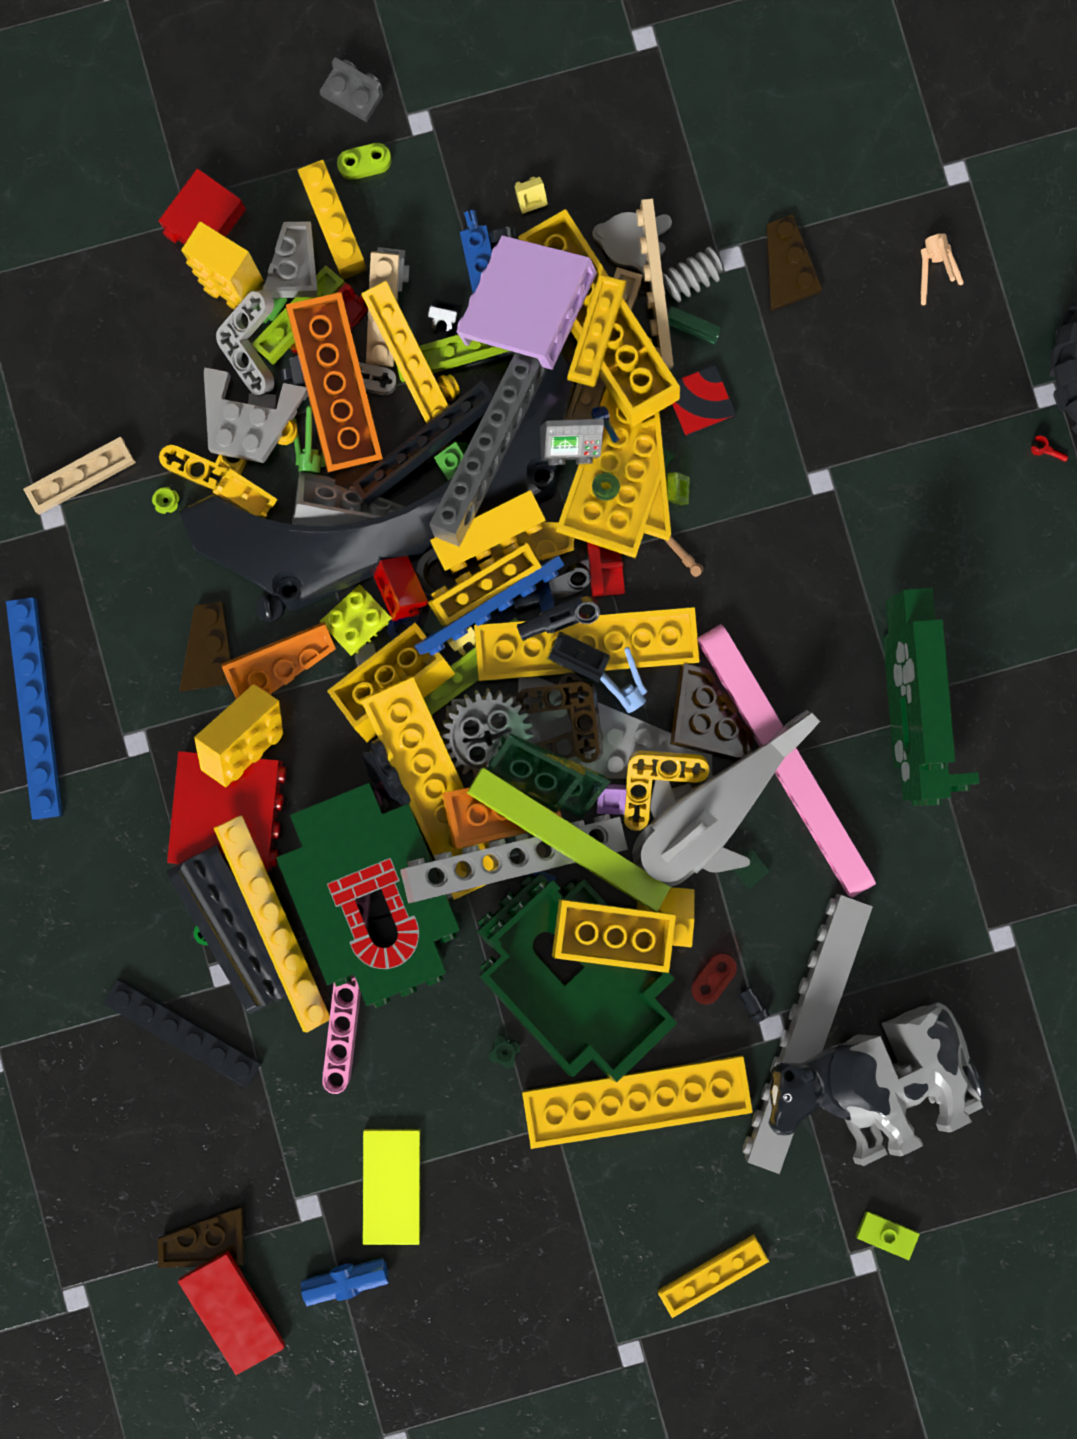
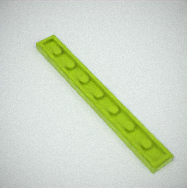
[466,768,671,912]

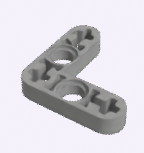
[216,290,274,395]

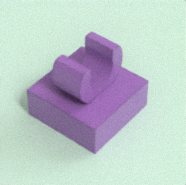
[597,784,626,815]

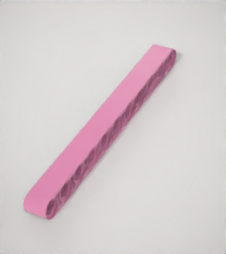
[697,624,876,898]
[322,789,383,1094]

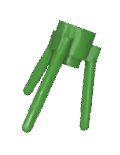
[292,406,326,474]

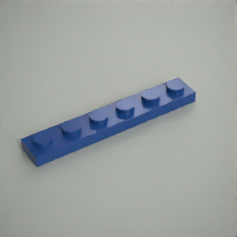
[414,556,564,656]

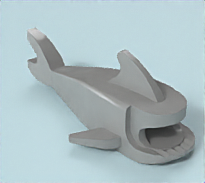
[632,710,820,887]

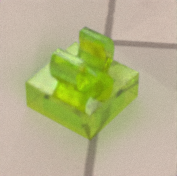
[666,472,690,505]

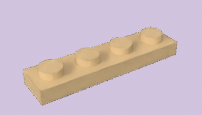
[366,251,400,367]
[24,437,136,515]

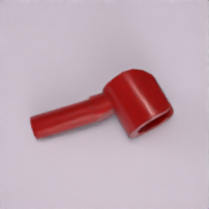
[1031,435,1068,462]

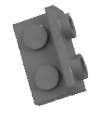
[319,57,383,122]

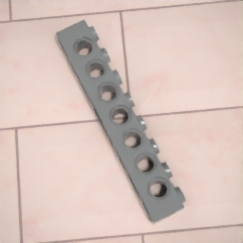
[400,814,628,903]

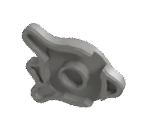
[592,212,672,282]

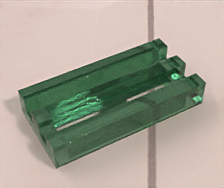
[667,307,721,345]

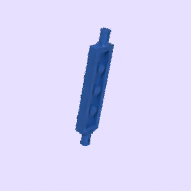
[460,210,506,356]

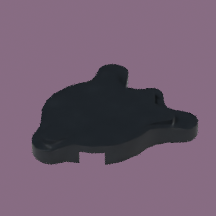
[363,739,411,806]

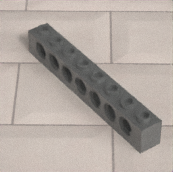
[429,353,548,547]

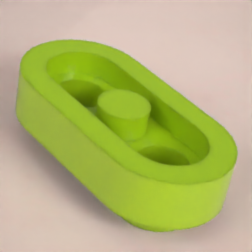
[337,143,391,180]

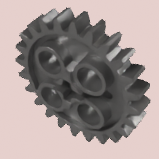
[441,689,533,778]

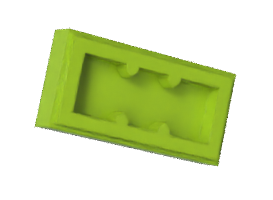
[855,1210,920,1260]

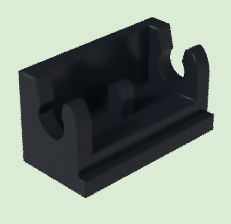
[546,631,610,683]

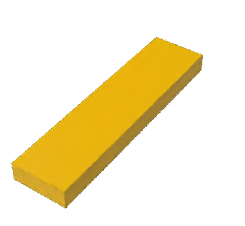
[567,274,626,387]
[657,1234,769,1318]

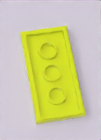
[363,1129,420,1245]

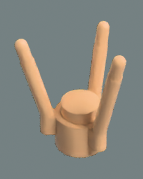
[921,234,964,305]

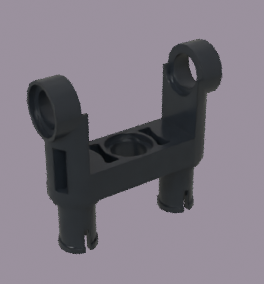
[512,563,600,641]

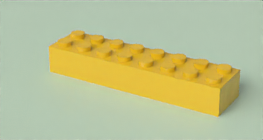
[518,209,680,427]

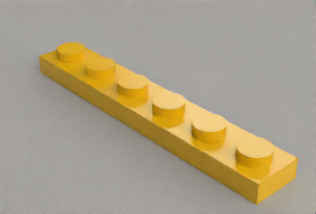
[361,281,462,437]

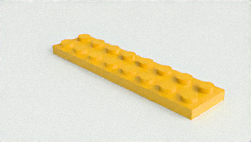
[474,607,699,681]
[360,675,494,900]
[522,1055,753,1149]

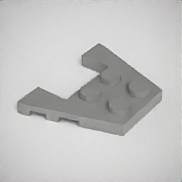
[204,368,308,463]

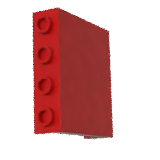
[167,751,286,872]

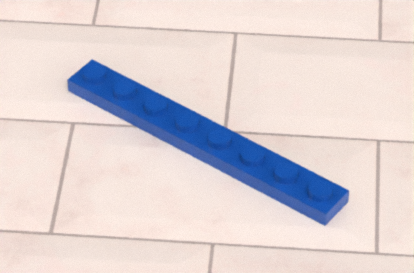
[6,598,63,820]

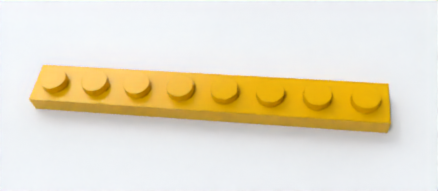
[214,816,330,1032]

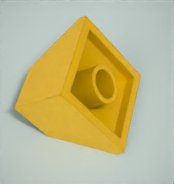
[637,887,694,947]

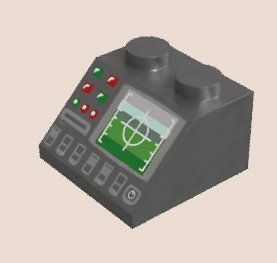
[540,419,604,465]

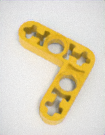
[159,445,247,490]
[624,750,710,831]

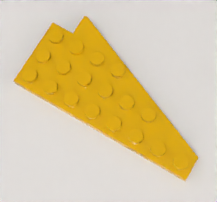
[556,337,671,558]

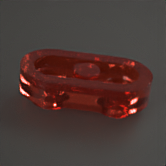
[691,953,737,1005]

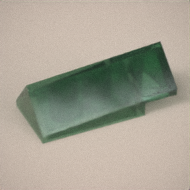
[485,733,611,819]

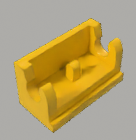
[213,469,278,518]

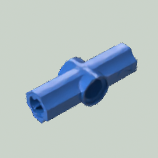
[301,1258,389,1306]

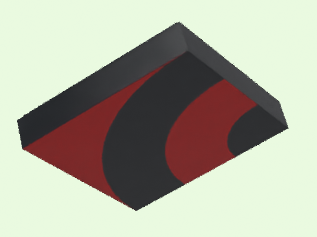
[671,365,736,437]

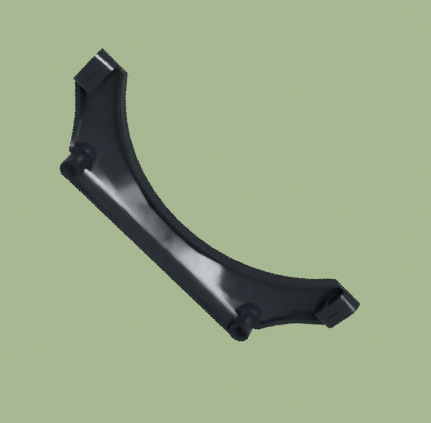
[179,352,575,611]

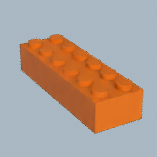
[286,292,383,472]

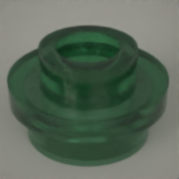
[592,473,620,501]

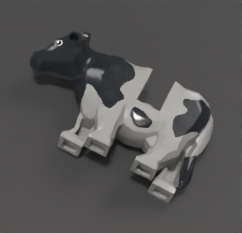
[768,1002,985,1166]

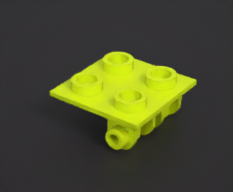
[320,584,392,656]

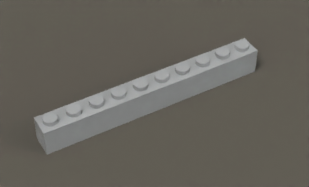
[742,894,873,1174]

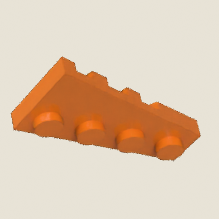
[221,622,336,699]

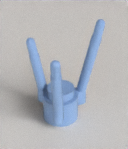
[600,647,647,713]

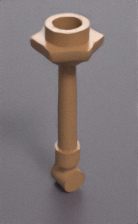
[665,536,703,576]

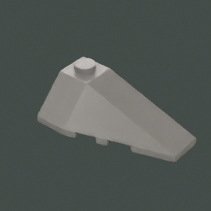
[292,472,404,526]

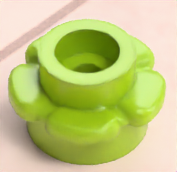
[152,487,179,514]

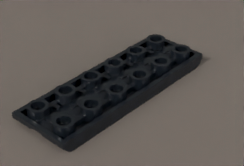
[167,844,287,1014]

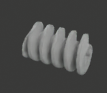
[662,247,722,303]

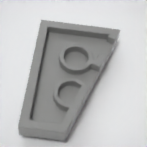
[262,221,317,298]

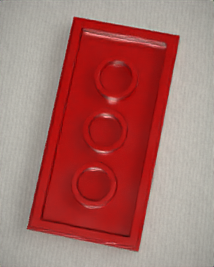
[178,1251,286,1375]

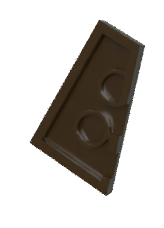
[766,214,822,311]
[179,602,232,692]
[157,1206,245,1268]

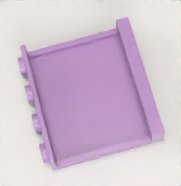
[457,236,597,369]

